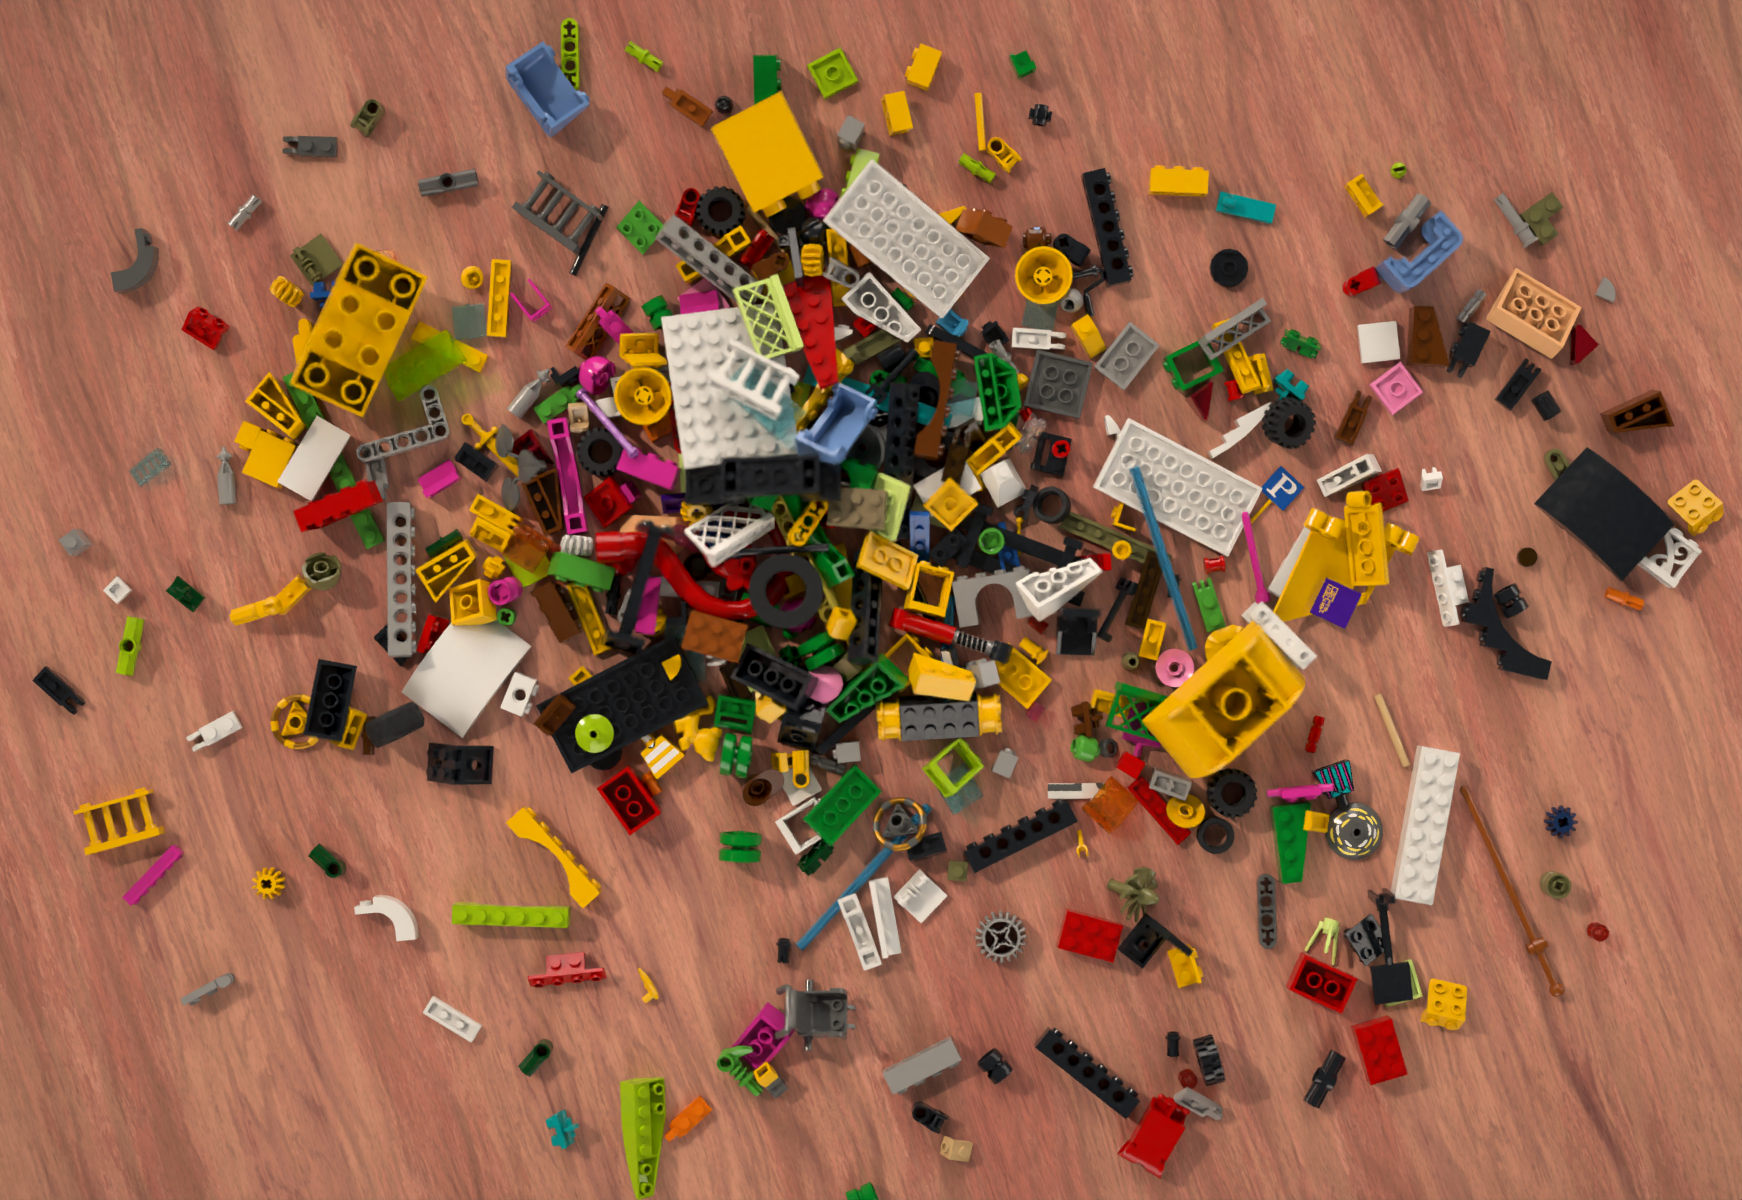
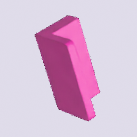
[679,290,720,314]
[418,460,462,499]

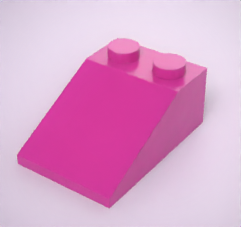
[731,1002,795,1069]

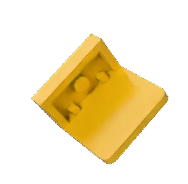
[619,333,668,368]
[1668,480,1724,537]
[1420,979,1467,1030]

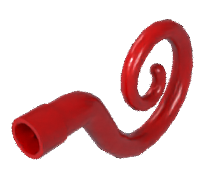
[595,504,794,620]

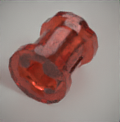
[1587,922,1609,942]
[1178,1069,1198,1089]

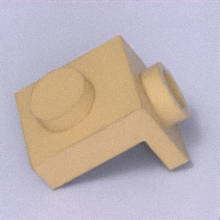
[568,402,590,434]
[940,1136,973,1162]

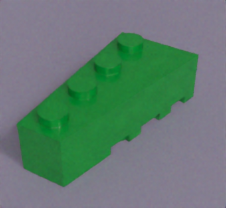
[753,54,781,105]
[1269,801,1311,884]

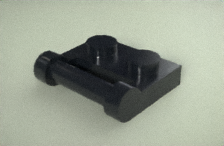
[1030,431,1072,476]

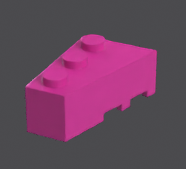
[616,448,681,490]

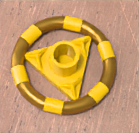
[270,694,320,750]

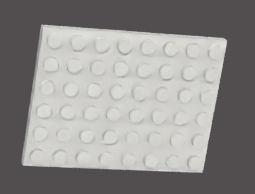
[661,303,798,469]

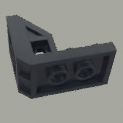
[1056,608,1101,655]
[777,666,827,752]

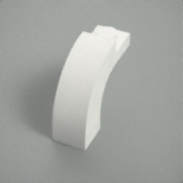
[354,895,419,941]

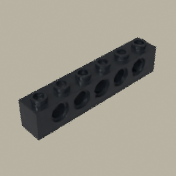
[1081,168,1134,288]
[847,550,883,666]
[964,799,1078,873]
[1034,1026,1140,1119]

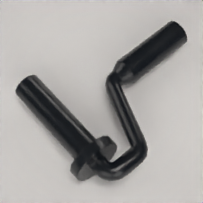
[1072,264,1106,316]

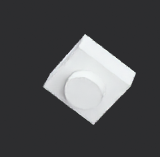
[103,577,132,604]

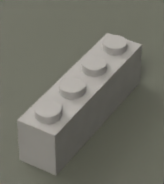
[882,1036,962,1095]

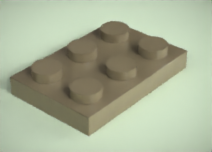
[827,487,888,530]

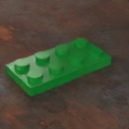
[803,765,882,846]

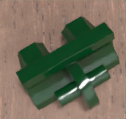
[166,576,206,612]

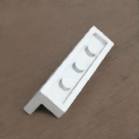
[869,877,902,958]

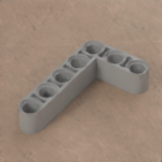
[357,385,449,463]

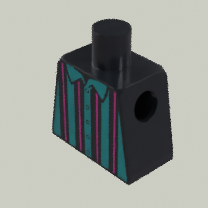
[1311,759,1354,807]

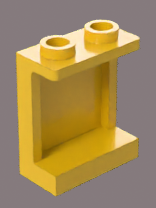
[242,429,298,489]

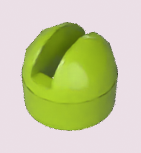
[1390,162,1407,179]

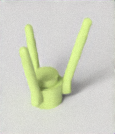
[1305,917,1340,965]

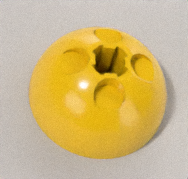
[1015,247,1072,304]
[614,367,672,425]

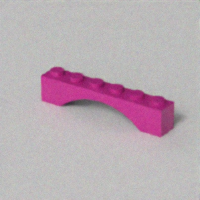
[547,417,589,535]

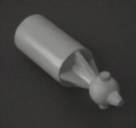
[507,368,550,419]
[217,447,237,505]

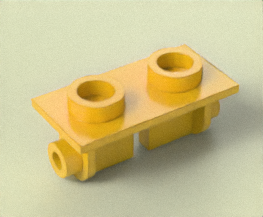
[1248,353,1274,395]

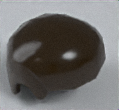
[683,552,712,582]

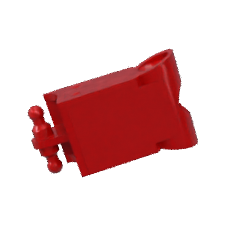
[1117,1094,1190,1179]

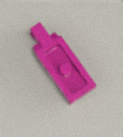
[595,306,634,345]

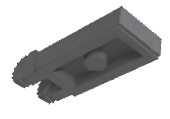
[283,136,338,157]

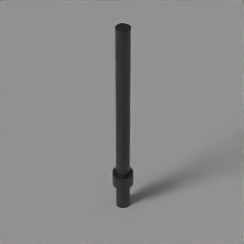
[729,543,829,559]

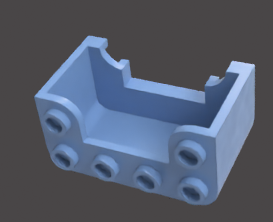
[1375,211,1463,293]

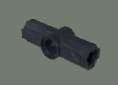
[1303,1049,1346,1109]

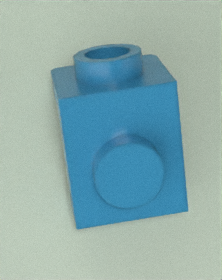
[935,309,969,337]

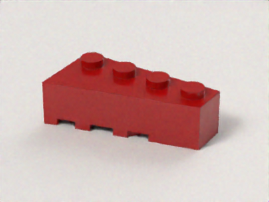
[293,479,383,532]

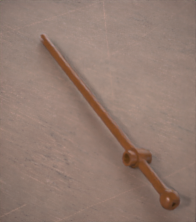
[1460,785,1565,997]

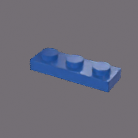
[910,511,930,563]

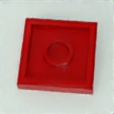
[583,476,634,529]

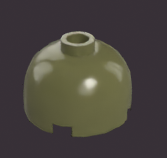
[302,552,342,591]

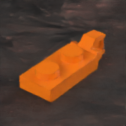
[664,1095,713,1142]

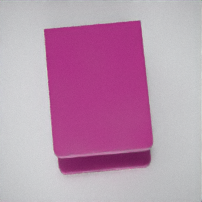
[510,279,553,323]

